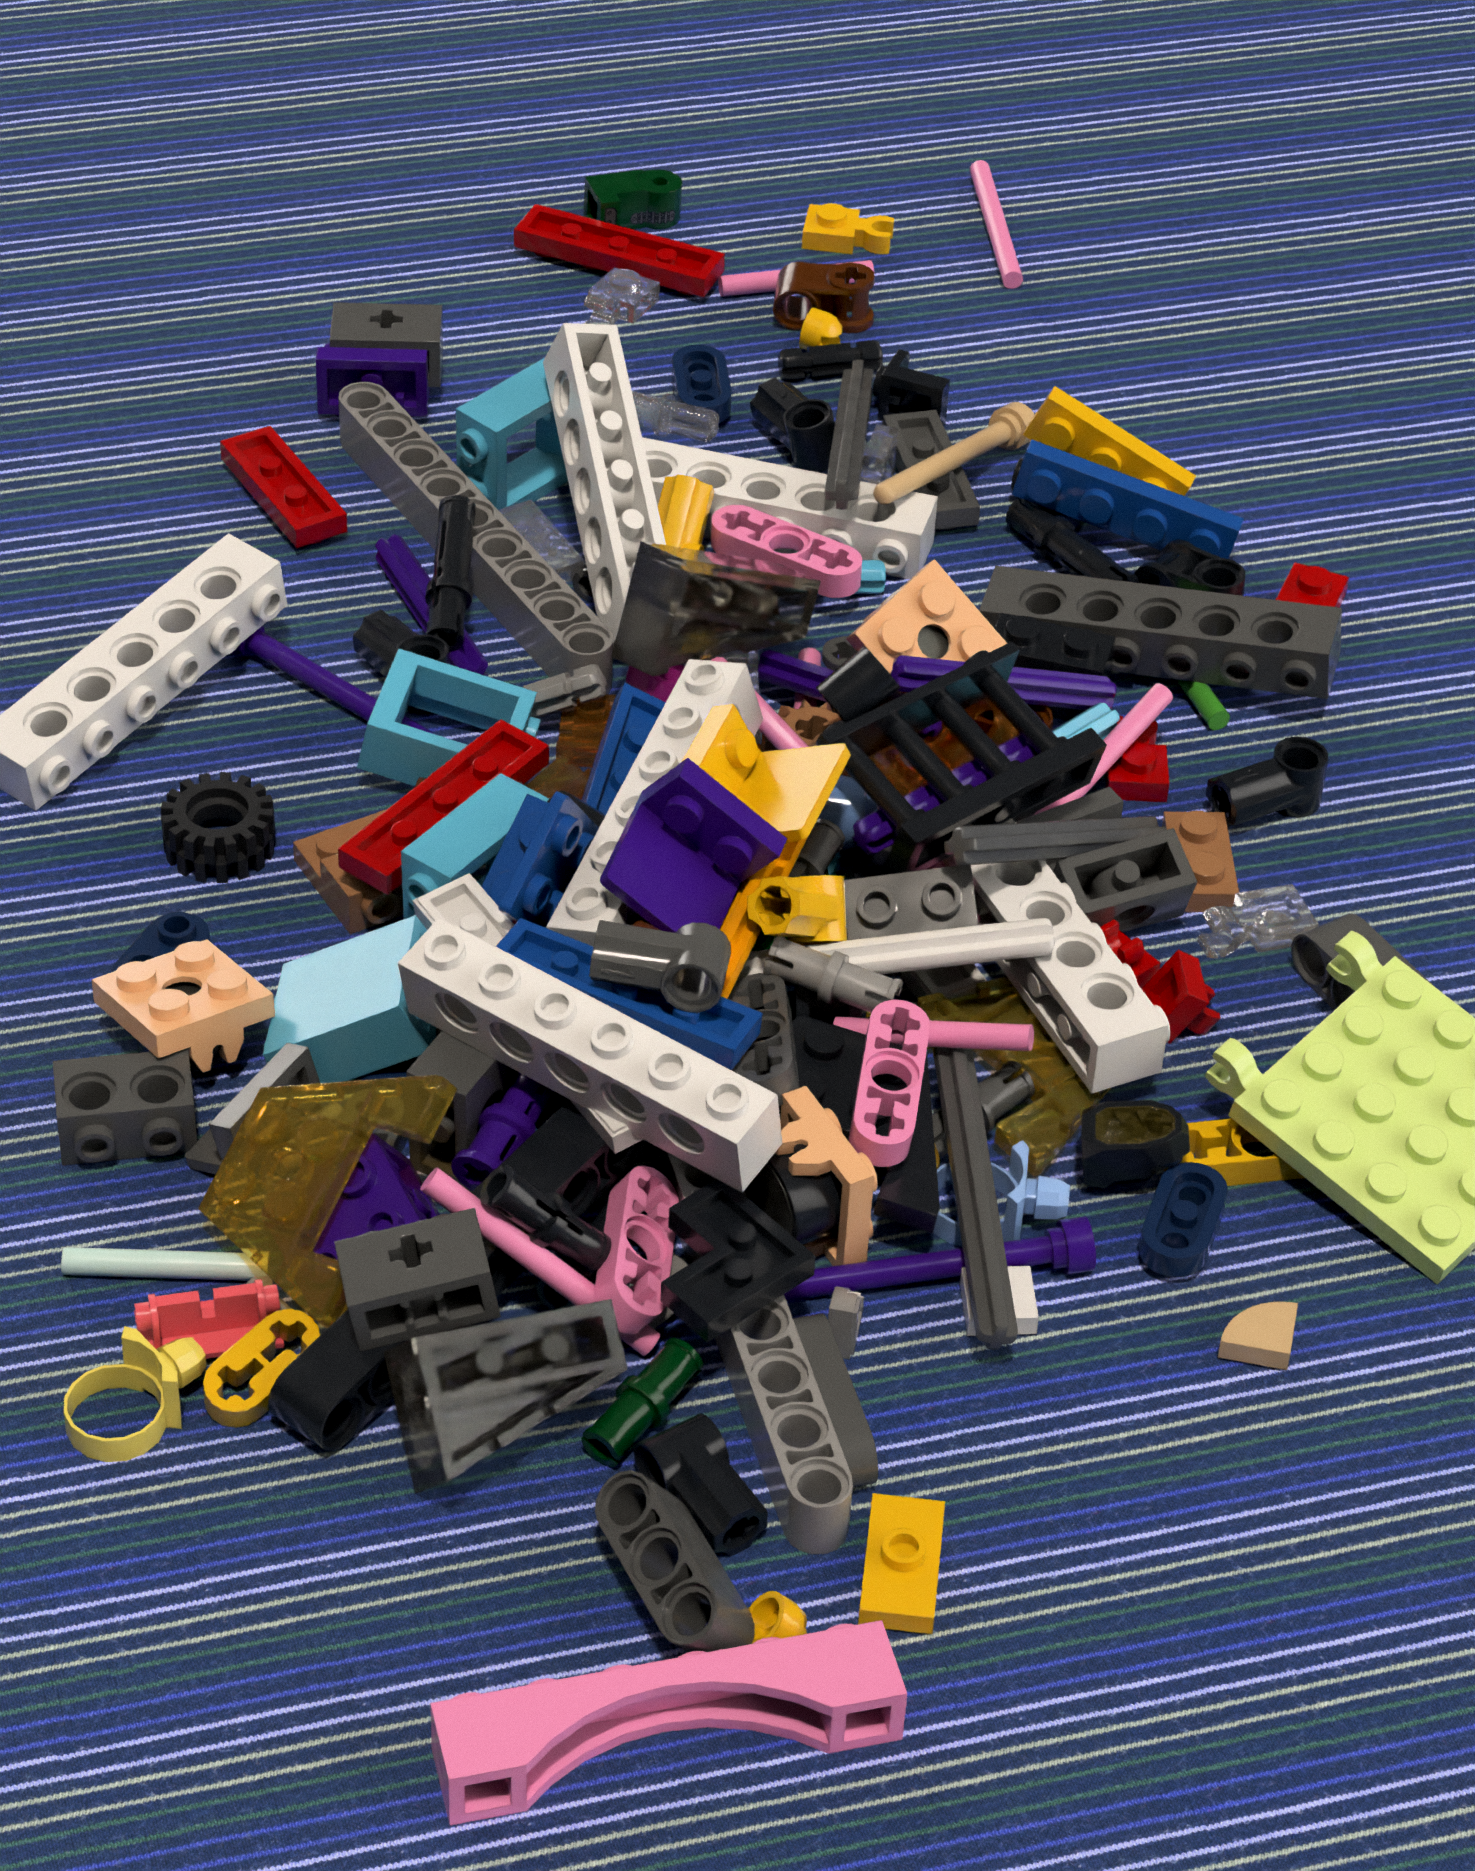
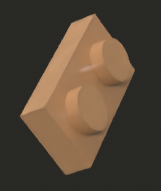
[1162,811,1239,913]

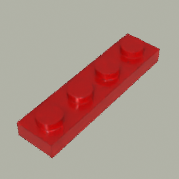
[514,204,725,297]
[338,719,549,895]

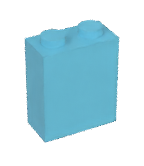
[263,915,436,1089]

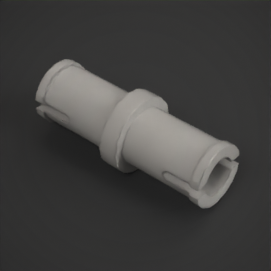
[763,936,903,1013]

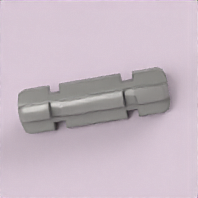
[523,664,607,718]

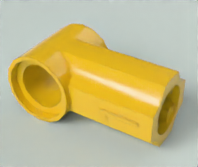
[658,474,715,577]
[747,875,847,946]

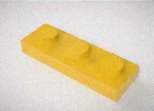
[1023,386,1196,496]

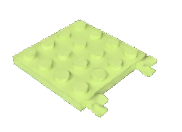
[1205,931,1475,1285]

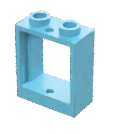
[456,358,568,519]
[357,648,541,786]
[401,773,549,919]

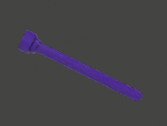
[230,626,437,735]
[784,1216,1096,1301]

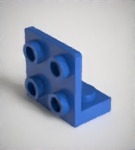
[481,791,599,928]

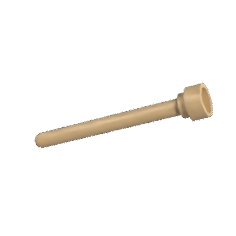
[873,402,1035,505]

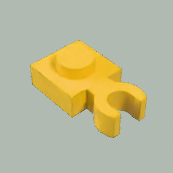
[802,203,894,255]

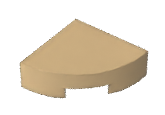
[1218,1301,1298,1370]

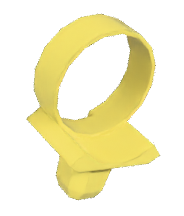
[64,1326,207,1462]

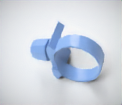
[933,1140,1070,1247]

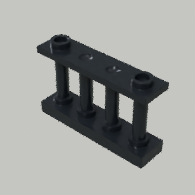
[816,641,1107,874]

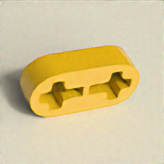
[203,1309,320,1428]

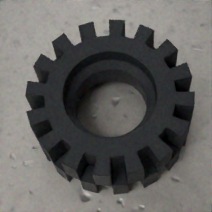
[161,772,276,883]

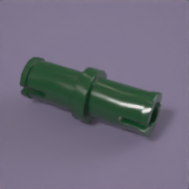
[581,1338,703,1467]

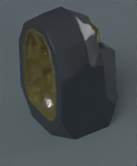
[1081,1100,1190,1188]

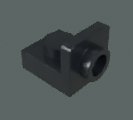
[873,349,950,427]

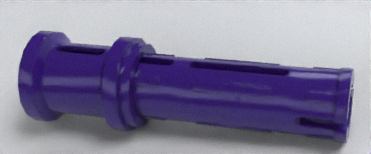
[451,1072,555,1191]

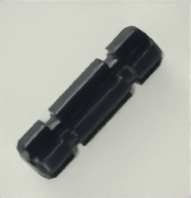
[778,340,883,381]

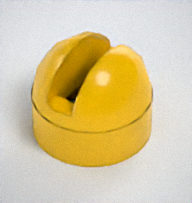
[799,307,842,350]
[748,1591,807,1643]

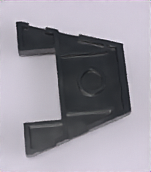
[760,1014,940,1233]

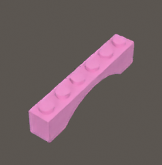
[430,1620,907,1826]

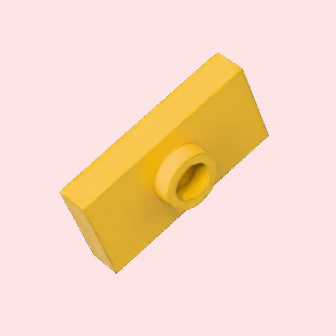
[858,1493,945,1634]

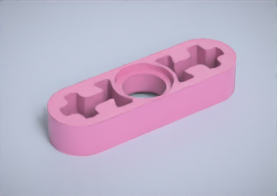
[711,505,862,598]
[849,1000,930,1167]
[594,1165,679,1335]

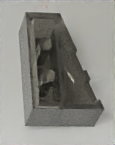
[611,541,821,676]
[384,1299,628,1494]

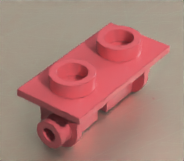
[134,1279,284,1359]

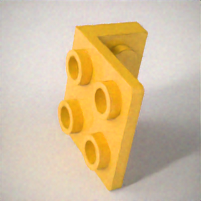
[681,704,851,843]

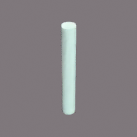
[61,1247,274,1281]

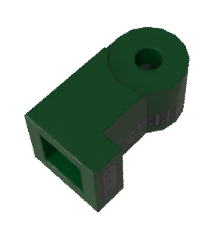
[583,169,682,229]

